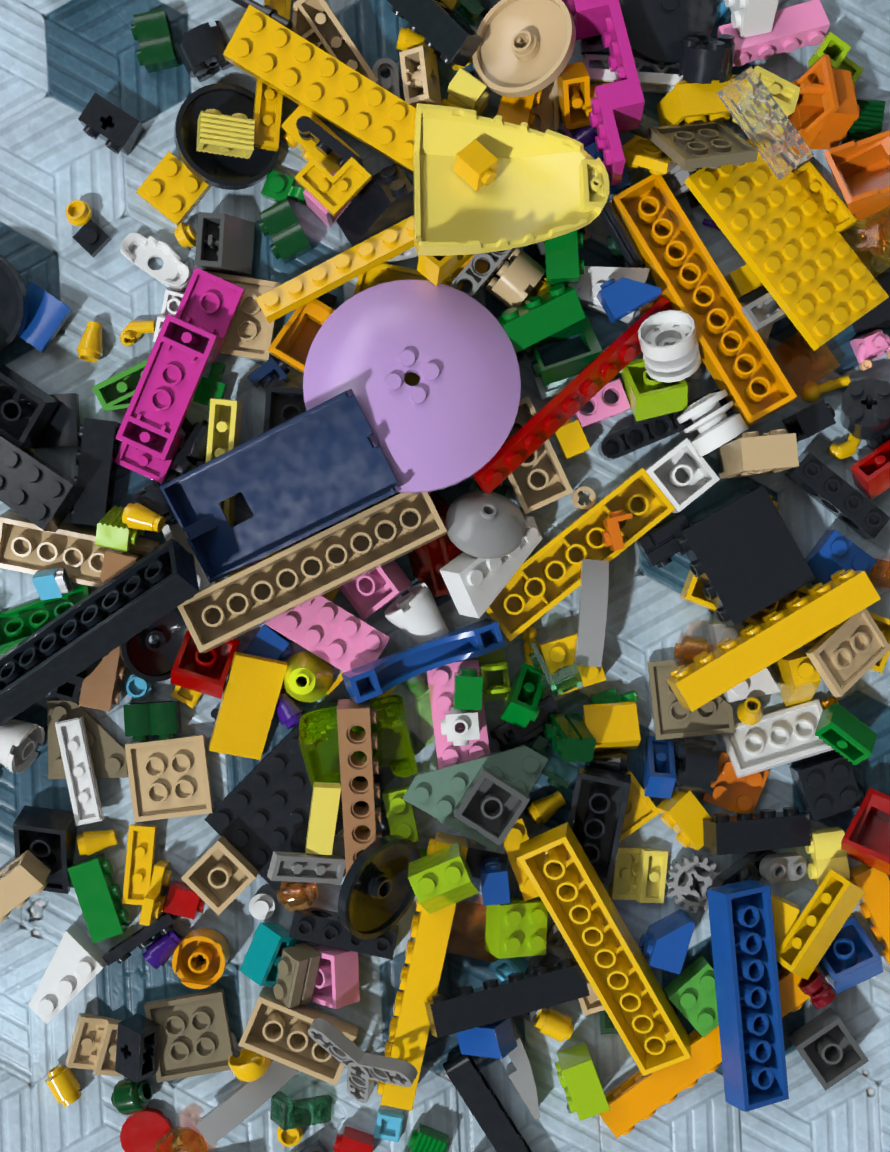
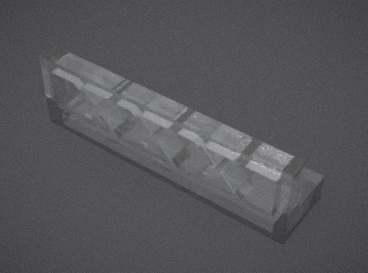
[716,67,814,180]

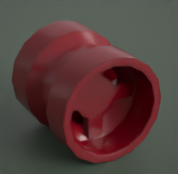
[798,970,836,1009]

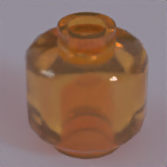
[674,635,713,667]
[277,881,318,912]

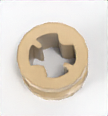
[571,486,596,510]

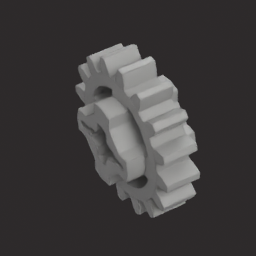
[666,853,722,913]

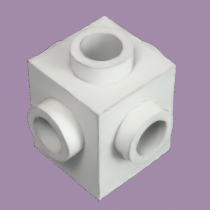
[440,707,480,746]

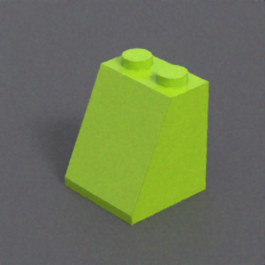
[408,842,479,914]

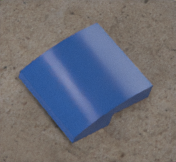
[20,282,73,353]

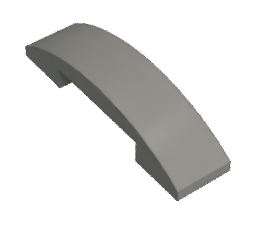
[574,559,609,667]

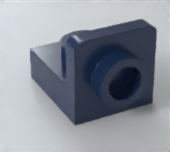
[247,357,290,388]

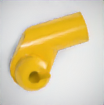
[120,320,156,347]
[828,433,861,460]

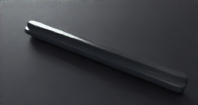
[554,126,644,268]

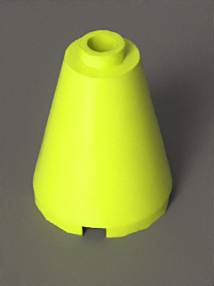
[282,651,333,703]

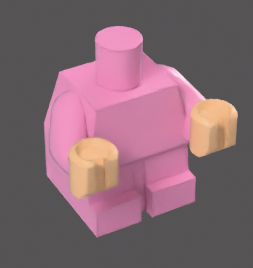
[850,329,890,371]

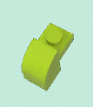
[808,32,864,84]

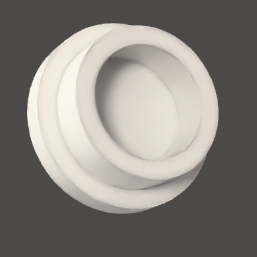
[249,893,275,920]

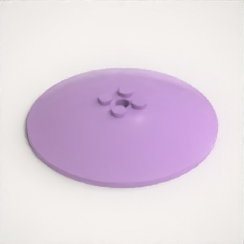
[303,279,521,493]

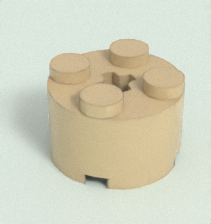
[485,247,546,308]

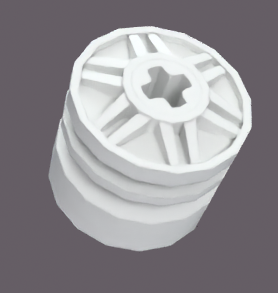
[638,310,701,383]
[677,389,749,457]

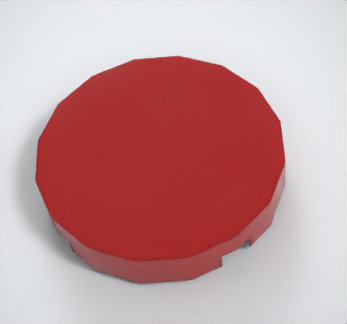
[120,1107,174,1152]

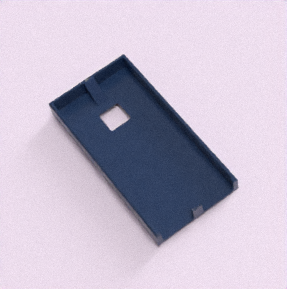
[160,389,402,583]

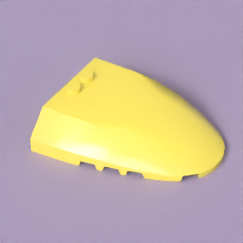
[413,103,609,256]

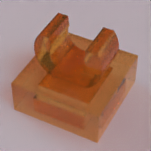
[856,221,885,255]
[867,558,890,588]

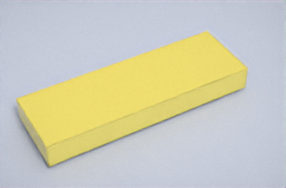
[305,782,341,855]

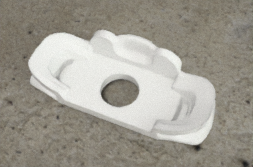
[120,232,191,292]

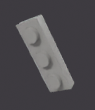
[267,851,346,884]

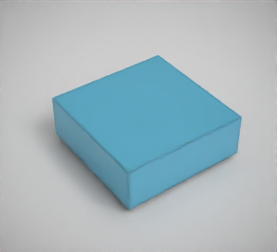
[373,1109,404,1142]

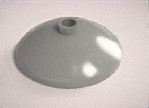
[445,491,526,559]

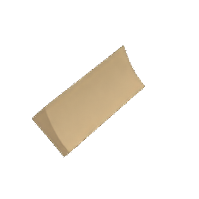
[0,510,160,588]

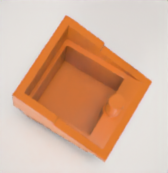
[780,55,860,154]
[823,130,890,222]

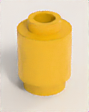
[534,1007,574,1043]
[45,1064,82,1107]

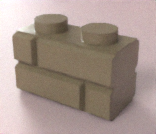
[273,942,321,1008]

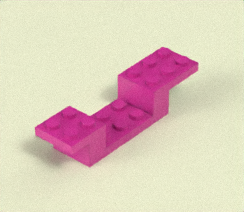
[562,0,645,186]
[114,267,246,484]

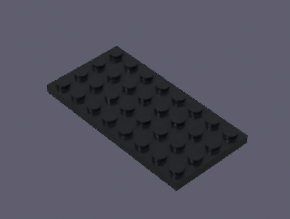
[204,680,426,893]

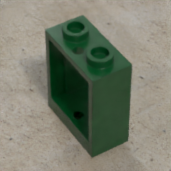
[524,310,603,386]

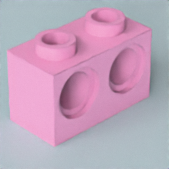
[574,379,631,429]

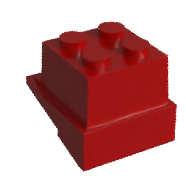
[841,788,890,875]

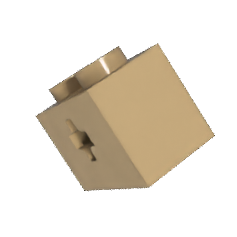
[399,45,442,108]

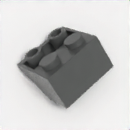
[195,212,256,276]

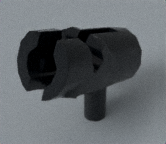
[171,416,209,474]

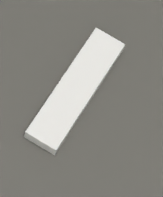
[55,716,104,826]

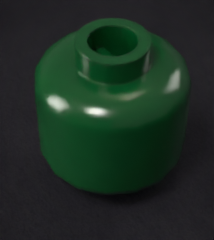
[111,1078,153,1115]

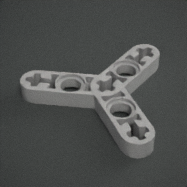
[307,1018,418,1103]

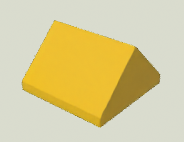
[583,701,641,752]

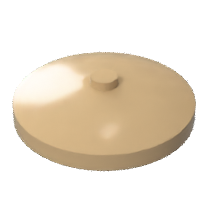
[472,0,576,98]

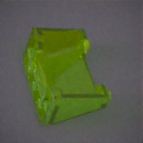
[299,694,419,790]

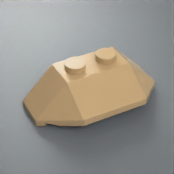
[291,0,379,83]

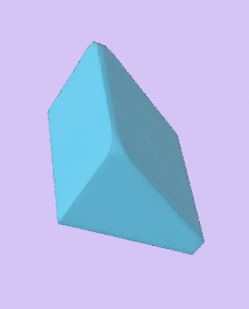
[488,957,528,981]

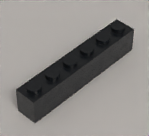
[425,958,590,1038]

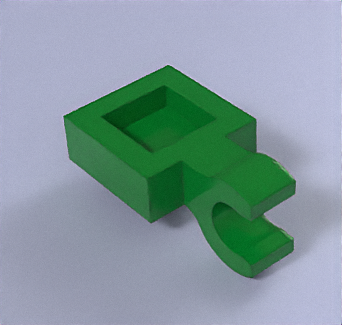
[261,170,306,205]
[193,362,227,407]
[590,688,639,704]

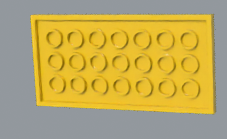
[684,134,889,351]

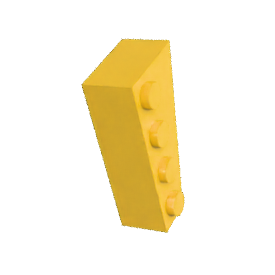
[656,74,751,126]

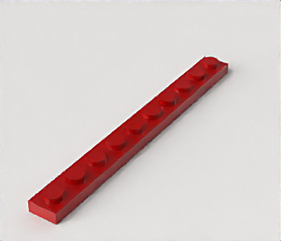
[473,297,673,495]

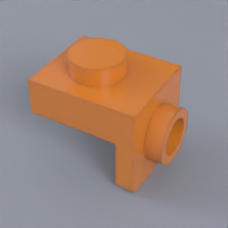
[602,509,633,551]

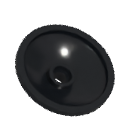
[119,607,188,682]

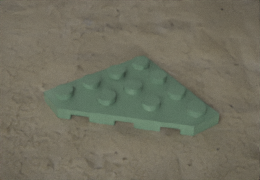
[403,745,549,852]

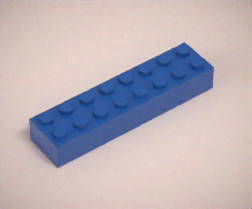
[707,880,789,1112]

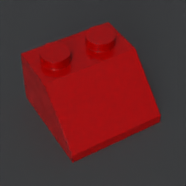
[170,629,240,699]

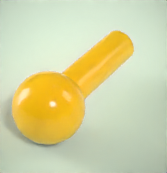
[800,375,851,403]

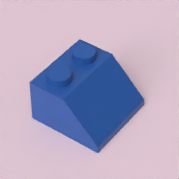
[805,530,877,585]
[639,909,696,975]
[819,915,883,994]

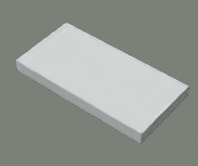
[720,698,834,779]

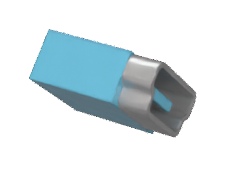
[32,568,74,600]

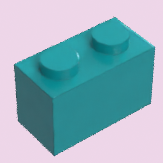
[239,922,297,986]

